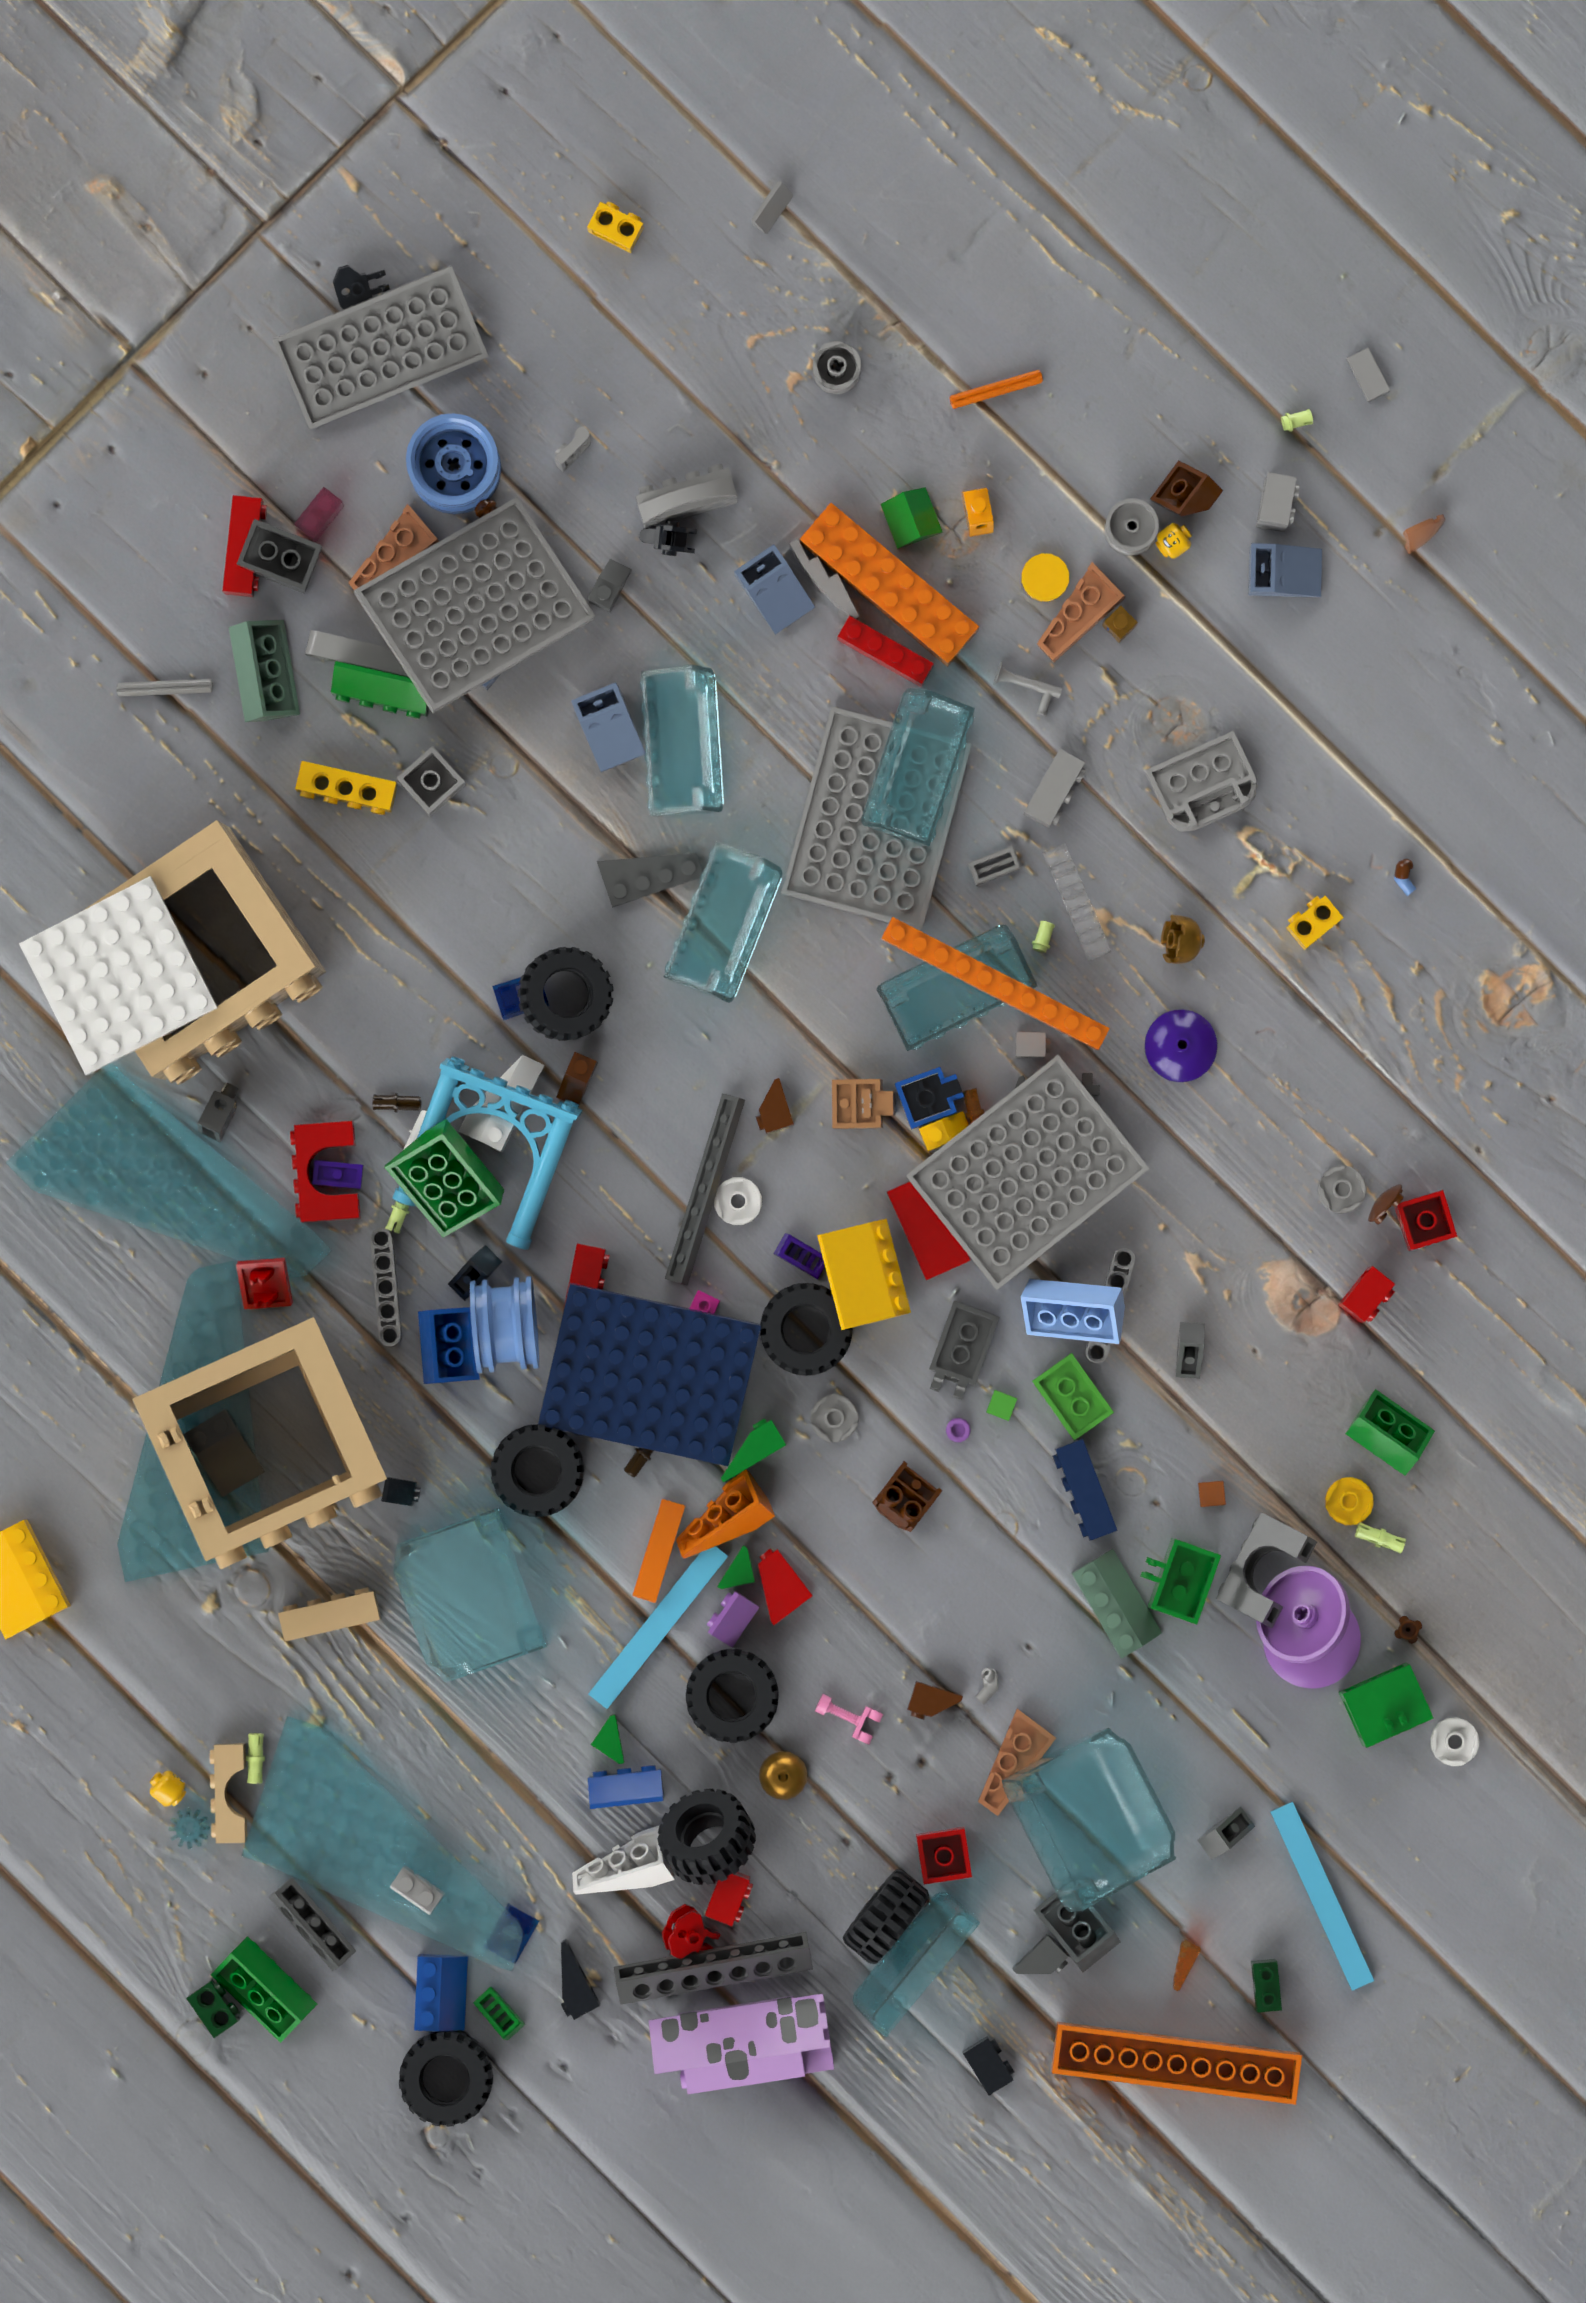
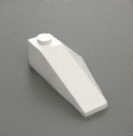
[458,1055,545,1152]
[572,1826,675,1895]

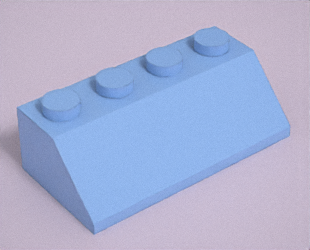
[1021,1279,1125,1344]

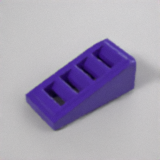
[774,1233,825,1279]

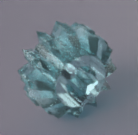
[168,1807,211,1849]

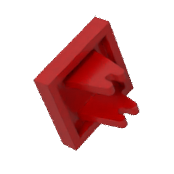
[236,1258,293,1310]

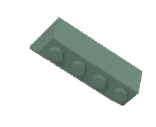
[229,620,300,722]
[1071,1549,1162,1659]

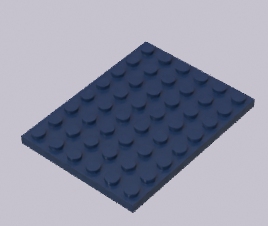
[538,1283,761,1466]

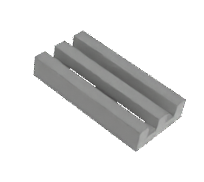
[967,846,1021,886]

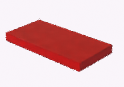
[887,1182,971,1281]

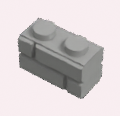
[390,1866,446,1915]

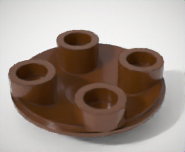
[1368,1184,1404,1225]

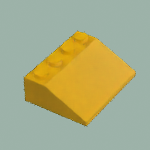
[817,1219,911,1330]
[0,1519,71,1640]

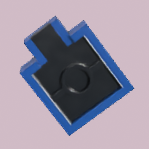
[894,1067,964,1130]

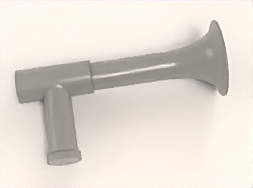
[993,661,1062,717]

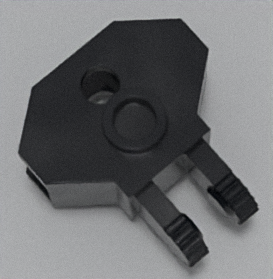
[333,265,390,309]
[639,521,697,556]

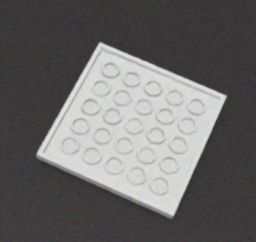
[19,876,218,1075]

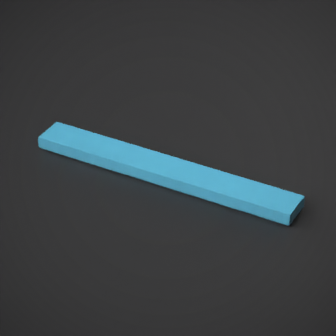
[588,1546,728,1709]
[1270,1802,1374,1991]

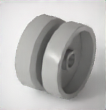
[1104,498,1159,556]

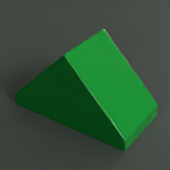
[717,1545,755,1589]
[591,1714,625,1764]

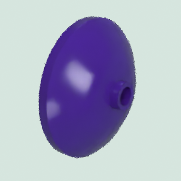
[1145,1010,1217,1082]

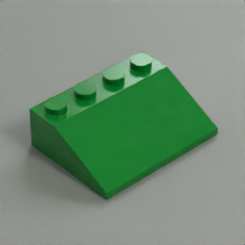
[384,1119,504,1238]

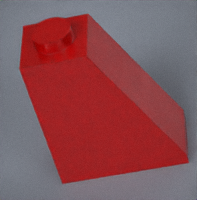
[758,1548,813,1625]

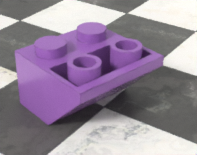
[707,1590,760,1647]

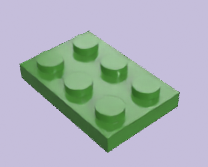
[1032,1353,1114,1441]

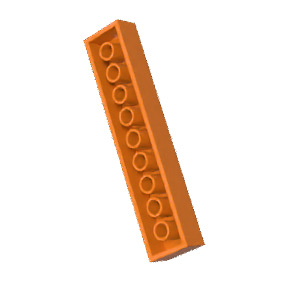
[1051,2022,1302,2105]

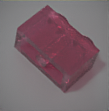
[294,487,345,543]

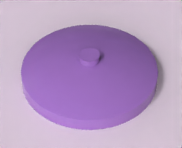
[1256,1566,1350,1664]
[1263,1610,1361,1688]

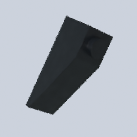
[561,1939,601,2020]

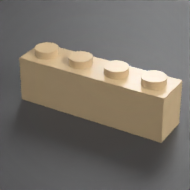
[278,1587,381,1642]

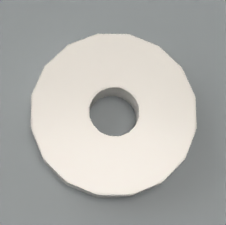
[714,1177,762,1225]
[1430,1717,1479,1766]

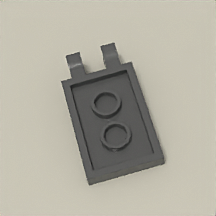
[929,1301,1000,1400]

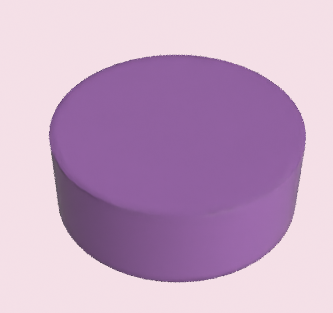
[946,1418,970,1442]

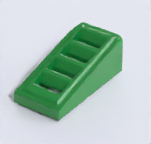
[473,1986,525,2040]

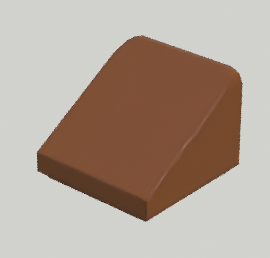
[1198,1481,1226,1507]

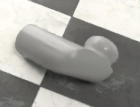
[975,1668,999,1704]

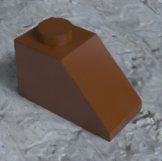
[556,1052,598,1107]
[756,1078,794,1134]
[907,1681,963,1720]

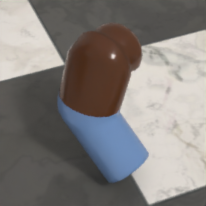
[1394,859,1416,896]

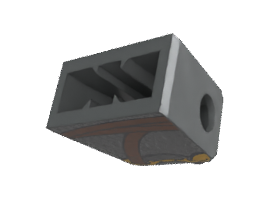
[197,1083,239,1143]

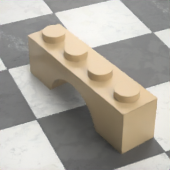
[210,1743,247,1843]

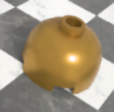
[1161,915,1205,964]
[759,1751,807,1800]

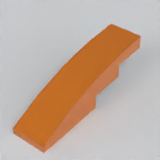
[632,1499,685,1603]

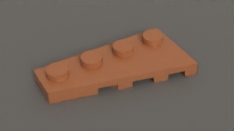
[349,504,439,590]
[1037,562,1125,662]
[978,1708,1056,1816]

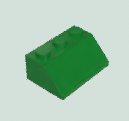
[1345,1389,1435,1476]

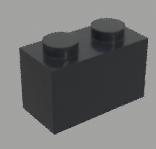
[962,2036,1015,2096]

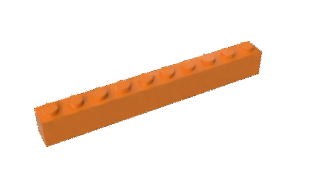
[881,917,1110,1050]

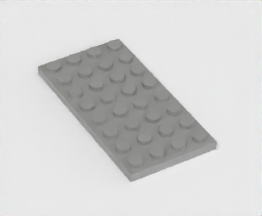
[272,266,489,429]

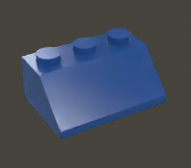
[418,1307,480,1384]
[588,1765,664,1809]
[414,1954,468,2031]

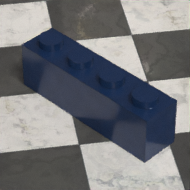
[1052,1439,1118,1541]

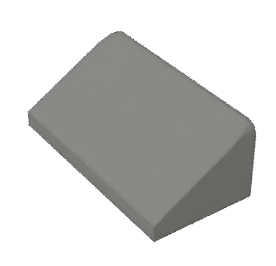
[752,181,793,234]

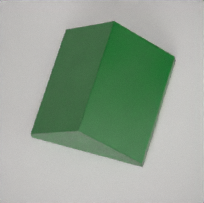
[880,487,943,550]

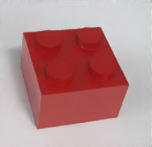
[1395,1190,1458,1251]
[1338,1266,1395,1323]
[916,1827,972,1885]
[705,1872,753,1926]

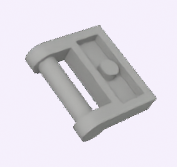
[555,427,591,472]

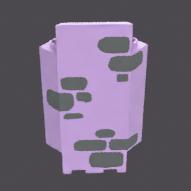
[648,1994,834,2094]

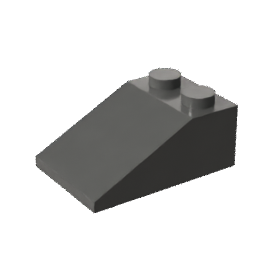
[237,519,322,594]
[183,1409,265,1497]
[1033,1880,1121,1972]

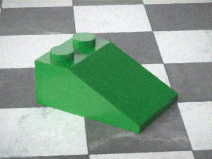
[721,1418,786,1483]

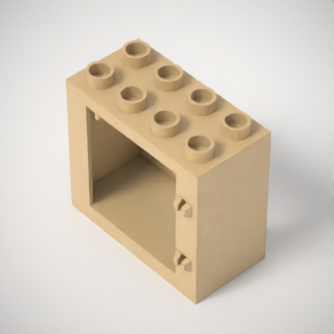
[84,820,326,1085]
[132,1317,387,1569]

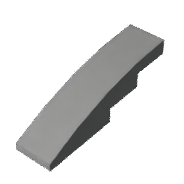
[789,540,859,620]

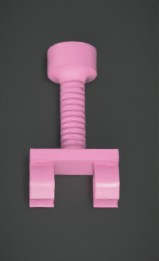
[815,1694,883,1745]

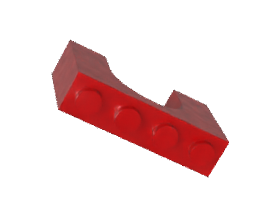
[290,1121,361,1223]

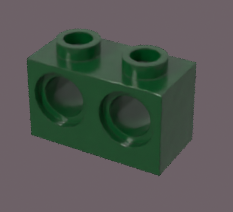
[1251,1959,1282,2013]
[186,1979,240,2038]

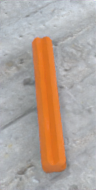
[949,370,1043,409]

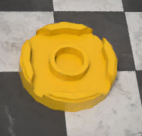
[1021,553,1069,602]
[1325,1477,1374,1525]

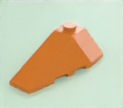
[676,1469,775,1559]

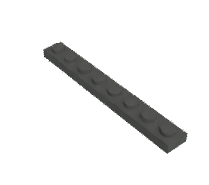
[665,1093,745,1286]

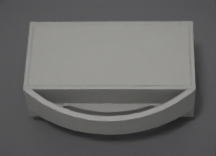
[636,464,738,529]

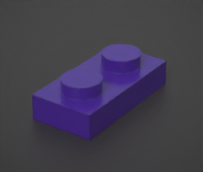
[312,1160,364,1189]

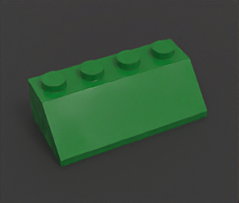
[331,661,429,719]
[211,1936,317,2043]

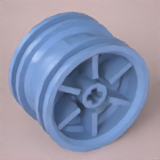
[406,413,501,515]
[470,1276,539,1373]

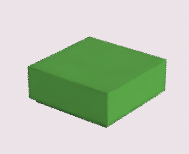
[986,1390,1018,1421]

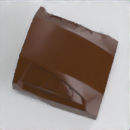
[872,1461,943,1532]

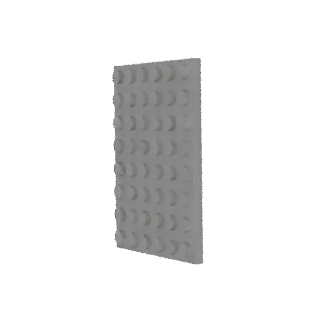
[354,497,596,713]
[781,706,972,931]
[906,1055,1149,1290]

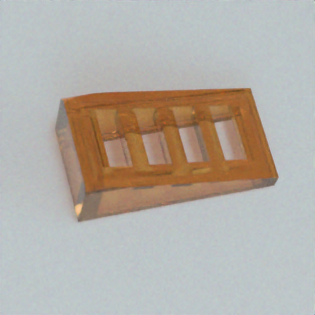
[1172,1938,1201,1991]

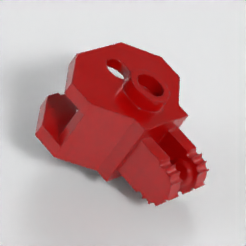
[662,1904,720,1959]

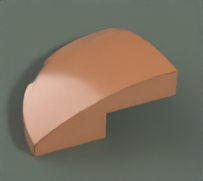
[1403,515,1446,554]

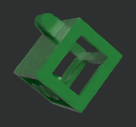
[1140,1538,1221,1625]
[1339,1663,1434,1748]

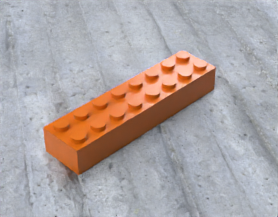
[800,503,979,667]

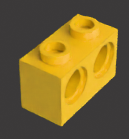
[587,201,644,253]
[1286,895,1344,950]

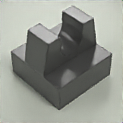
[1082,1073,1100,1096]

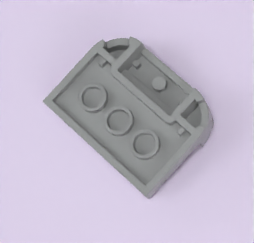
[1145,731,1256,832]

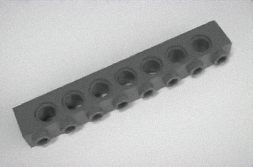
[614,1932,813,2005]

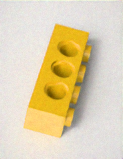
[295,761,398,815]

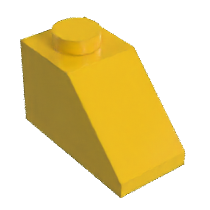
[918,1111,969,1152]

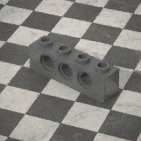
[269,1877,356,1971]

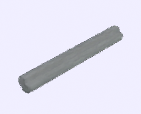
[117,679,213,697]

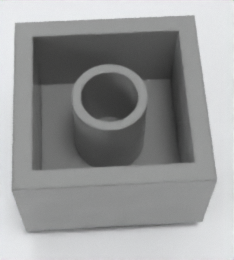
[1256,472,1300,532]
[396,746,466,817]

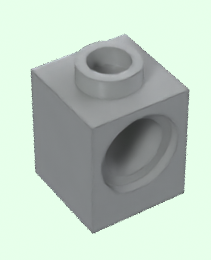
[1015,1032,1050,1058]

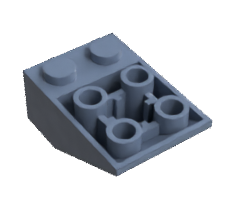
[1248,543,1322,597]
[734,544,815,635]
[571,682,646,772]

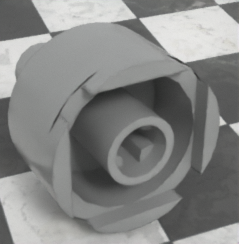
[813,341,861,394]

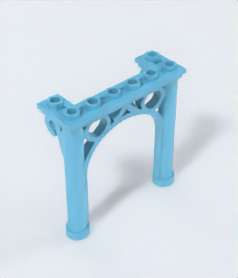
[392,1056,583,1250]

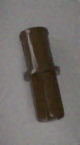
[372,1093,422,1113]
[624,1447,654,1477]

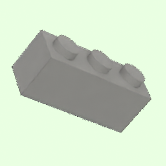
[1024,749,1086,828]

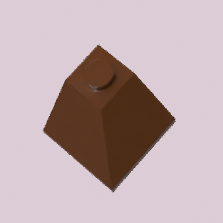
[1150,460,1223,516]

